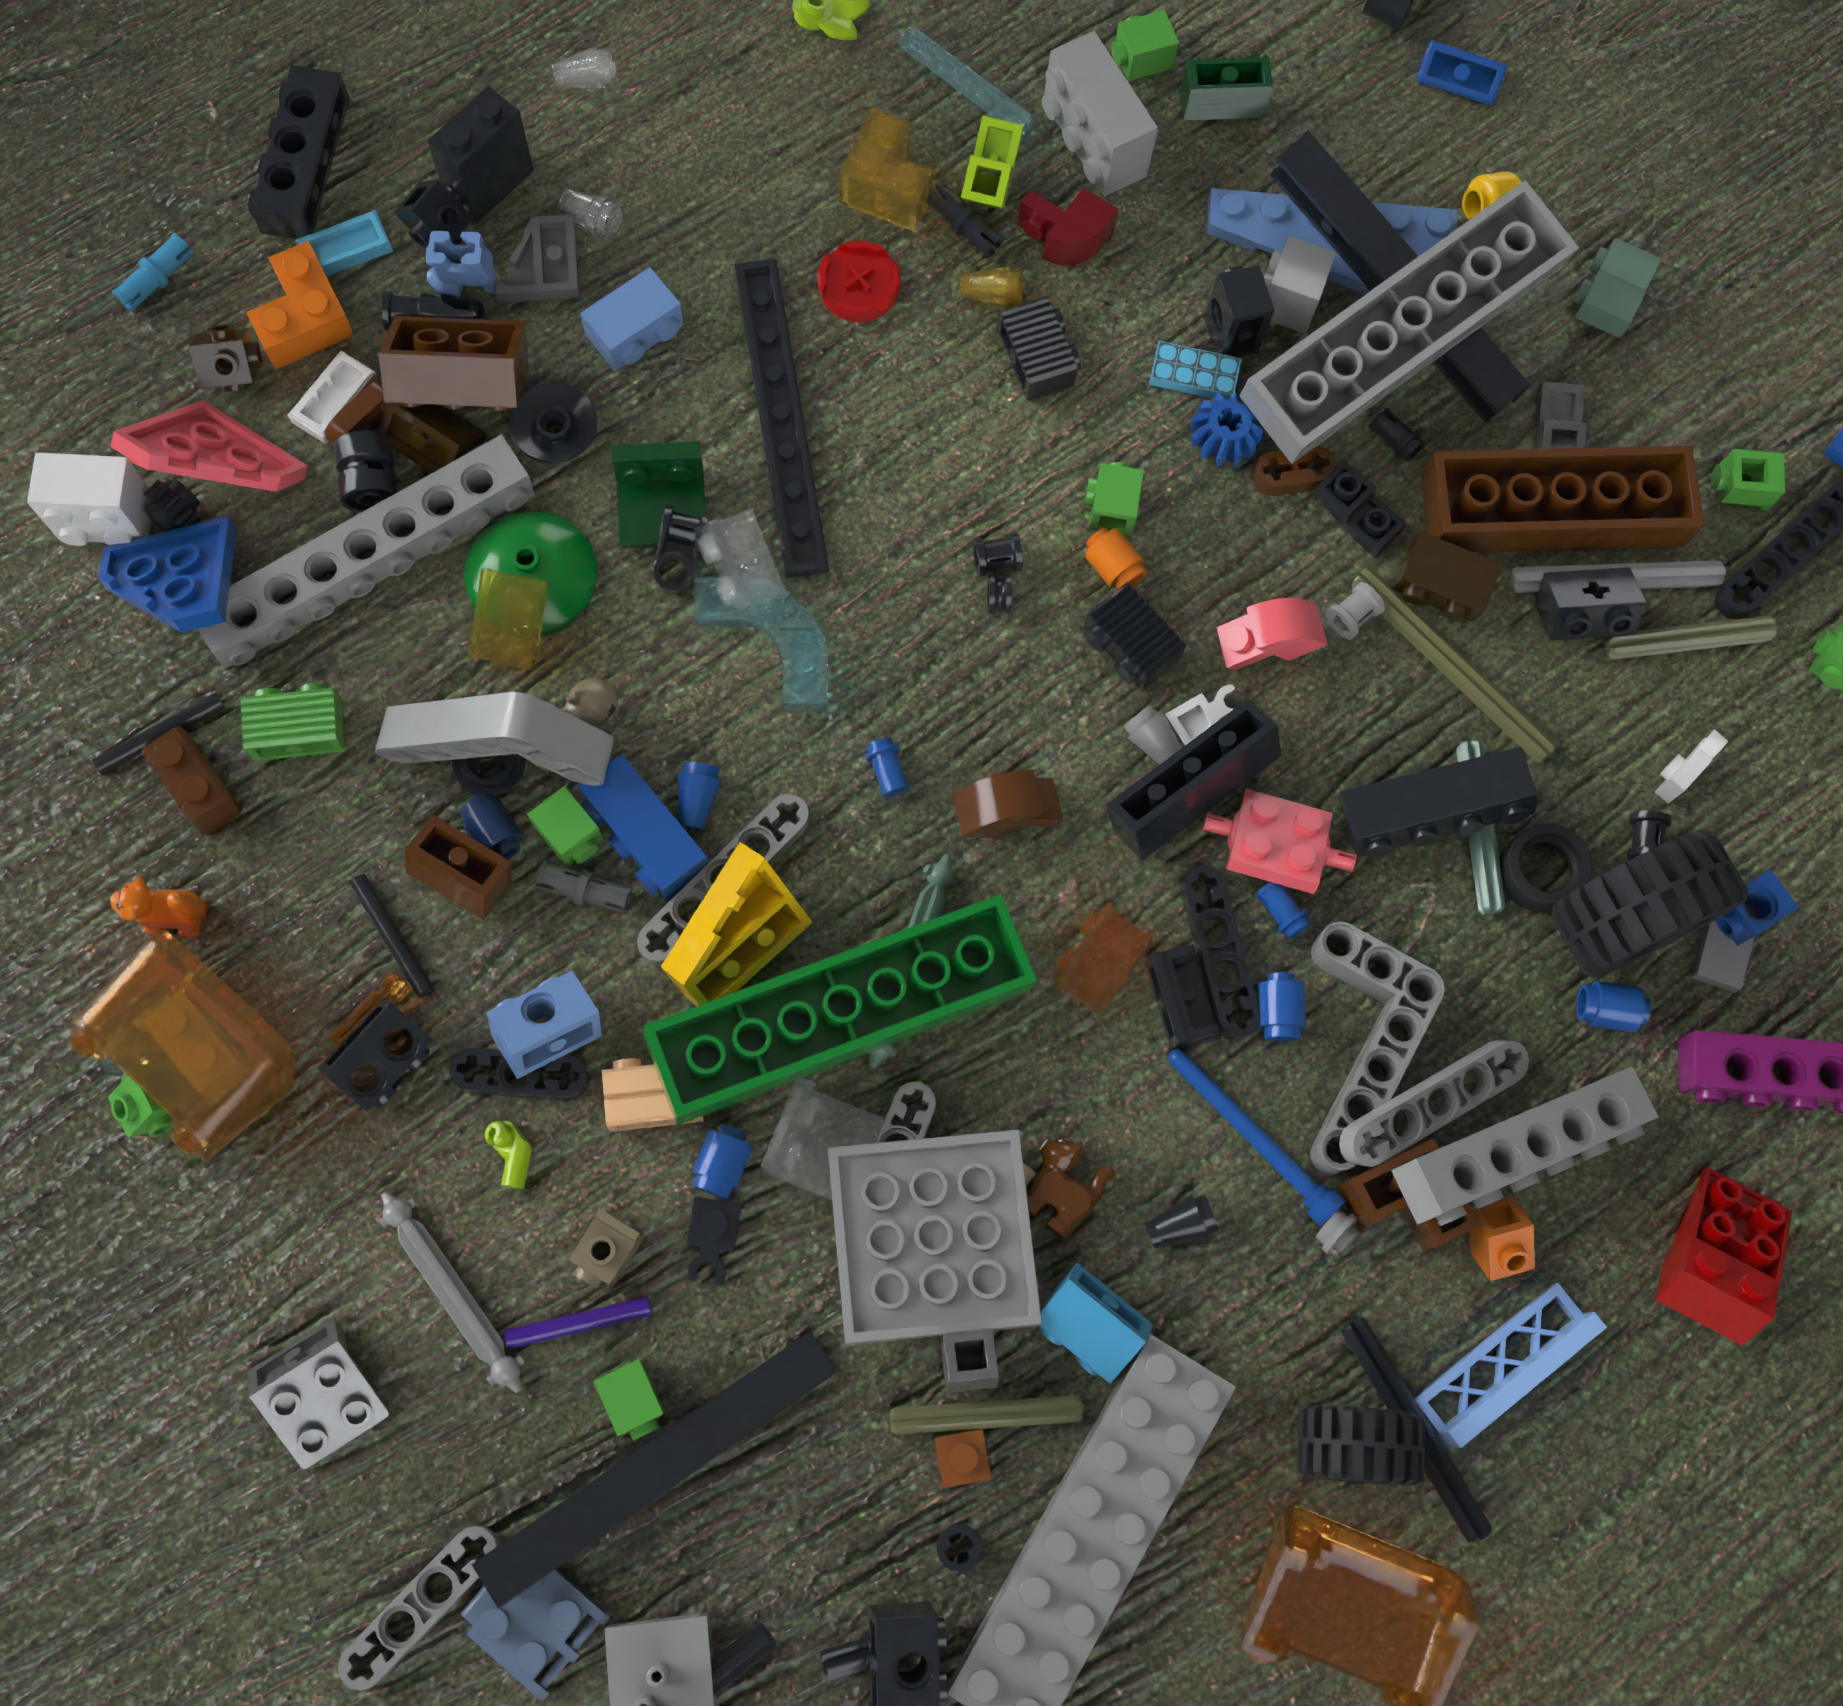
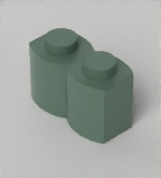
[1573,238,1661,338]

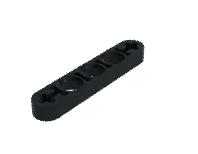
[1715,477,1843,619]

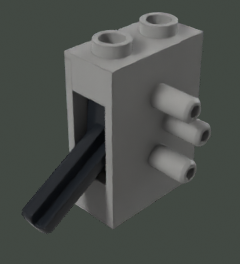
[605,1612,777,1706]

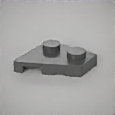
[495,214,580,303]

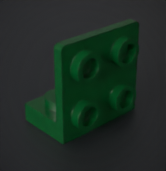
[611,441,707,549]

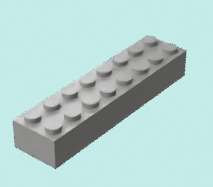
[1240,180,1579,464]
[948,1334,1236,1706]

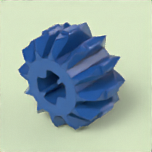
[1190,392,1264,468]

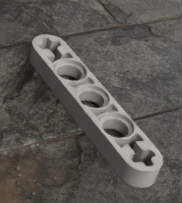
[637,794,809,966]
[1339,1040,1529,1167]

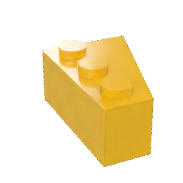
[661,842,813,1006]

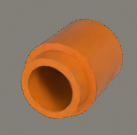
[1084,527,1148,590]

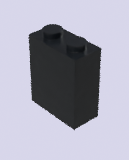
[427,85,534,224]

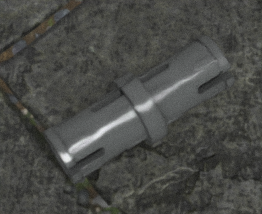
[535,861,633,915]

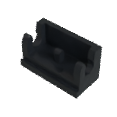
[1145,945,1222,1051]

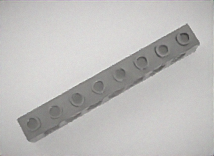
[198,434,535,669]

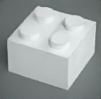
[27,452,151,546]

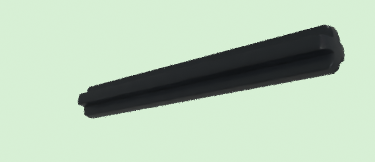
[1341,1317,1492,1543]

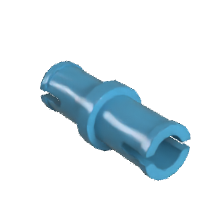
[112,233,195,312]

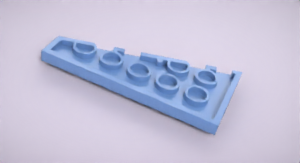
[1207,188,1458,295]

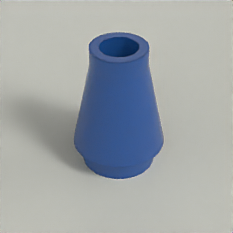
[677,762,722,830]

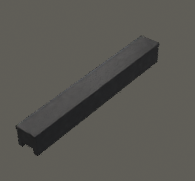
[1270,130,1531,424]

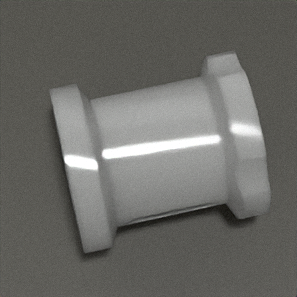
[1325,582,1385,640]

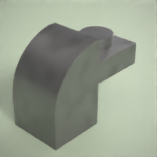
[940,1328,999,1393]

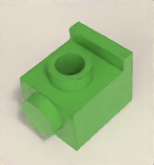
[1711,449,1785,511]

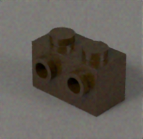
[1392,531,1503,623]

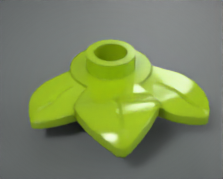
[792,0,871,40]

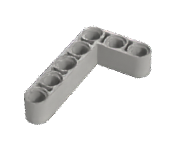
[375,692,614,786]
[1310,922,1445,1176]

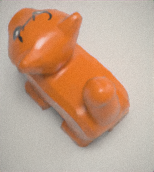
[111,876,207,938]

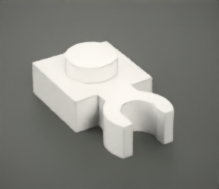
[1165,685,1235,747]
[1655,730,1728,804]

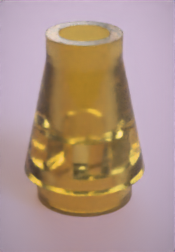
[960,266,1023,309]

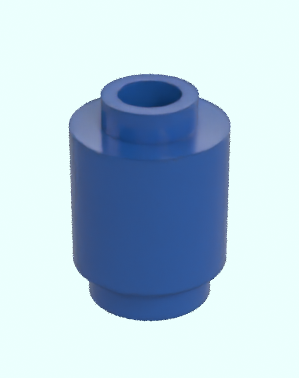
[1258,972,1306,1041]
[1576,981,1651,1033]
[692,1124,753,1199]

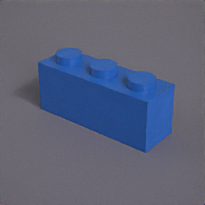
[578,754,708,902]

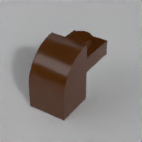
[953,770,1063,838]

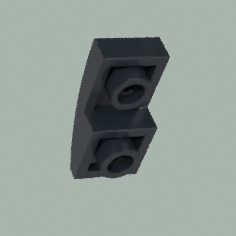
[1315,460,1406,558]

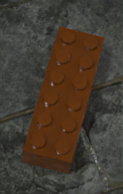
[1421,445,1704,552]

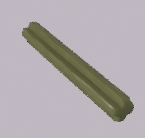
[1604,615,1778,660]
[890,1395,1083,1435]

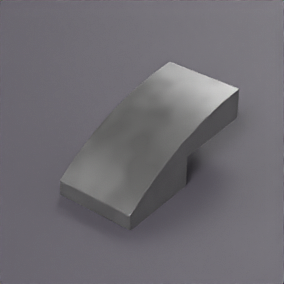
[1536,382,1587,449]

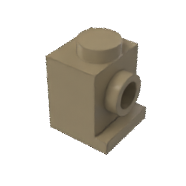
[568,1208,644,1290]

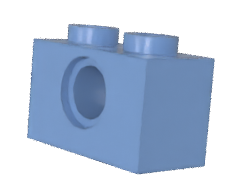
[486,971,602,1079]

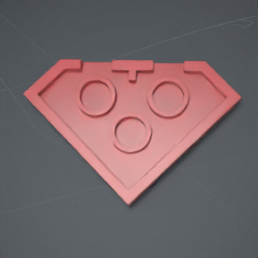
[110,400,308,492]

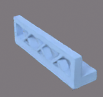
[1414,1283,1607,1448]

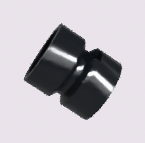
[333,431,398,512]

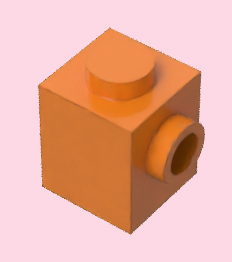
[1469,1196,1535,1281]

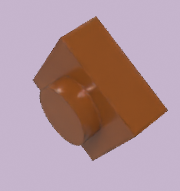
[934,1429,991,1488]

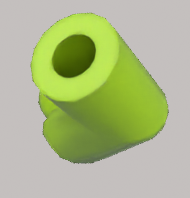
[485,1121,532,1189]

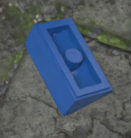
[1415,40,1508,106]

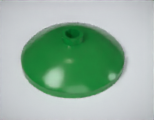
[464,511,598,636]

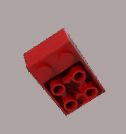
[1655,1166,1792,1346]

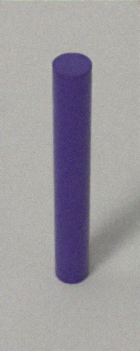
[504,1296,652,1350]

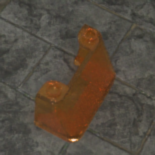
[68,930,295,1162]
[1239,1506,1480,1706]

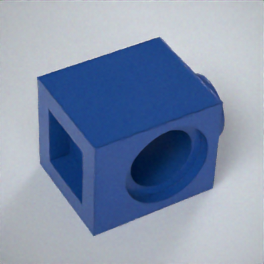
[1716,869,1799,946]

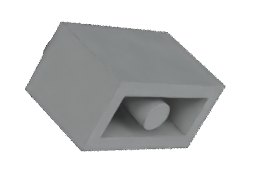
[1264,236,1337,334]

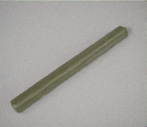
[1352,568,1556,763]

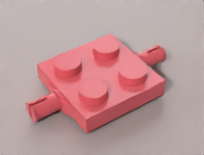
[1202,788,1357,894]

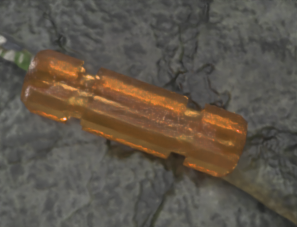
[330,972,411,1046]

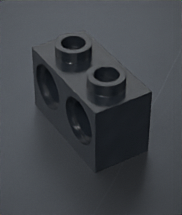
[318,997,433,1112]

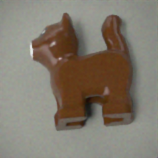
[1026,1138,1115,1241]

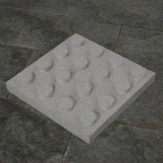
[828,1130,1042,1345]

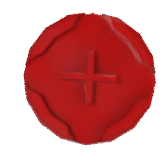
[817,240,901,322]

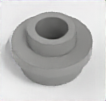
[1315,1209,1359,1254]

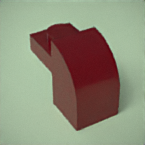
[1018,187,1119,265]

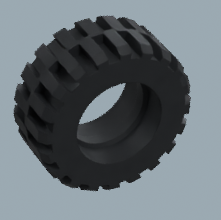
[1552,829,1748,978]

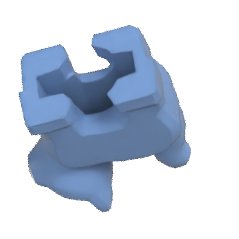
[426,231,497,298]

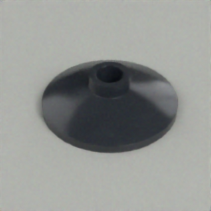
[509,382,597,463]

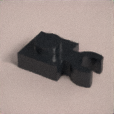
[686,1197,742,1286]

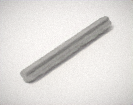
[1510,561,1726,593]

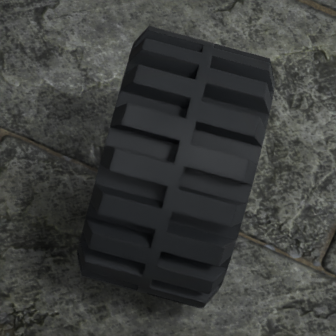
[1297,1405,1425,1486]

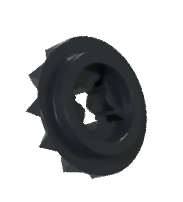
[452,754,527,798]

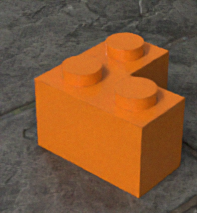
[246,240,354,370]

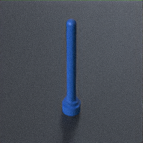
[1168,1049,1347,1227]

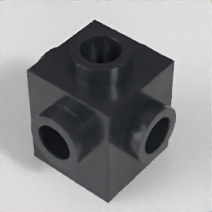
[394,179,474,249]

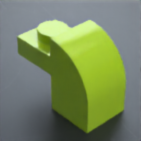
[961,115,1024,209]

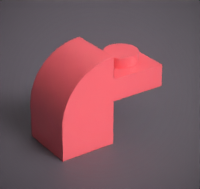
[1216,598,1328,671]

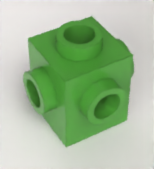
[107,1059,195,1139]

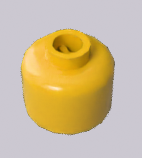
[1462,171,1522,220]

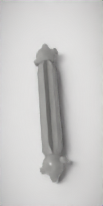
[378,1191,525,1393]

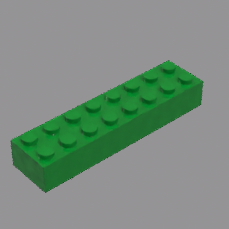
[643,894,1037,1125]

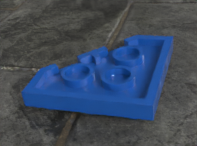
[98,516,237,633]

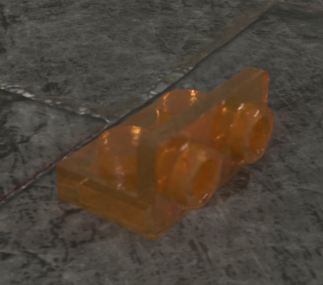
[1054,902,1152,1016]

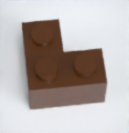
[1337,1138,1481,1252]

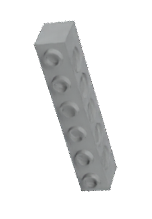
[1391,1066,1659,1226]

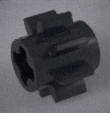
[143,479,201,532]

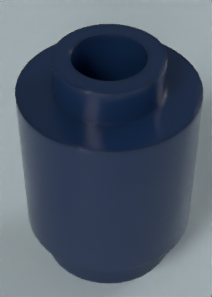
[459,792,524,860]

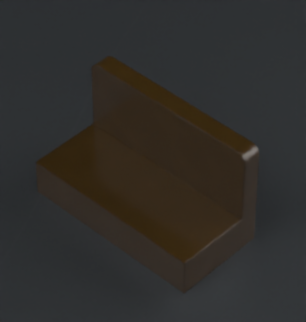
[378,403,486,473]

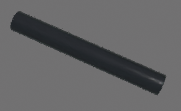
[92,692,225,775]
[349,874,435,998]

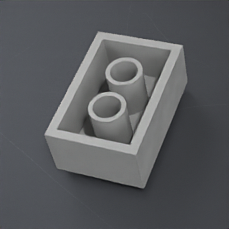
[1042,31,1158,197]

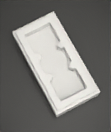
[288,351,379,444]

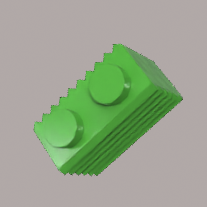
[240,683,345,761]

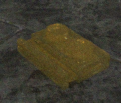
[468,568,549,670]

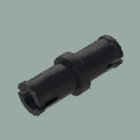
[926,181,1005,258]

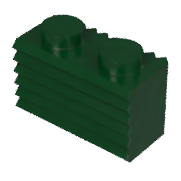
[1180,55,1273,121]

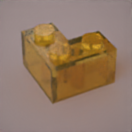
[839,107,933,232]

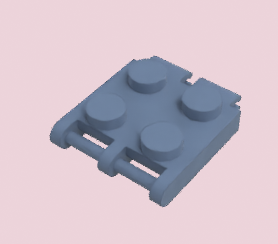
[460,1569,611,1701]

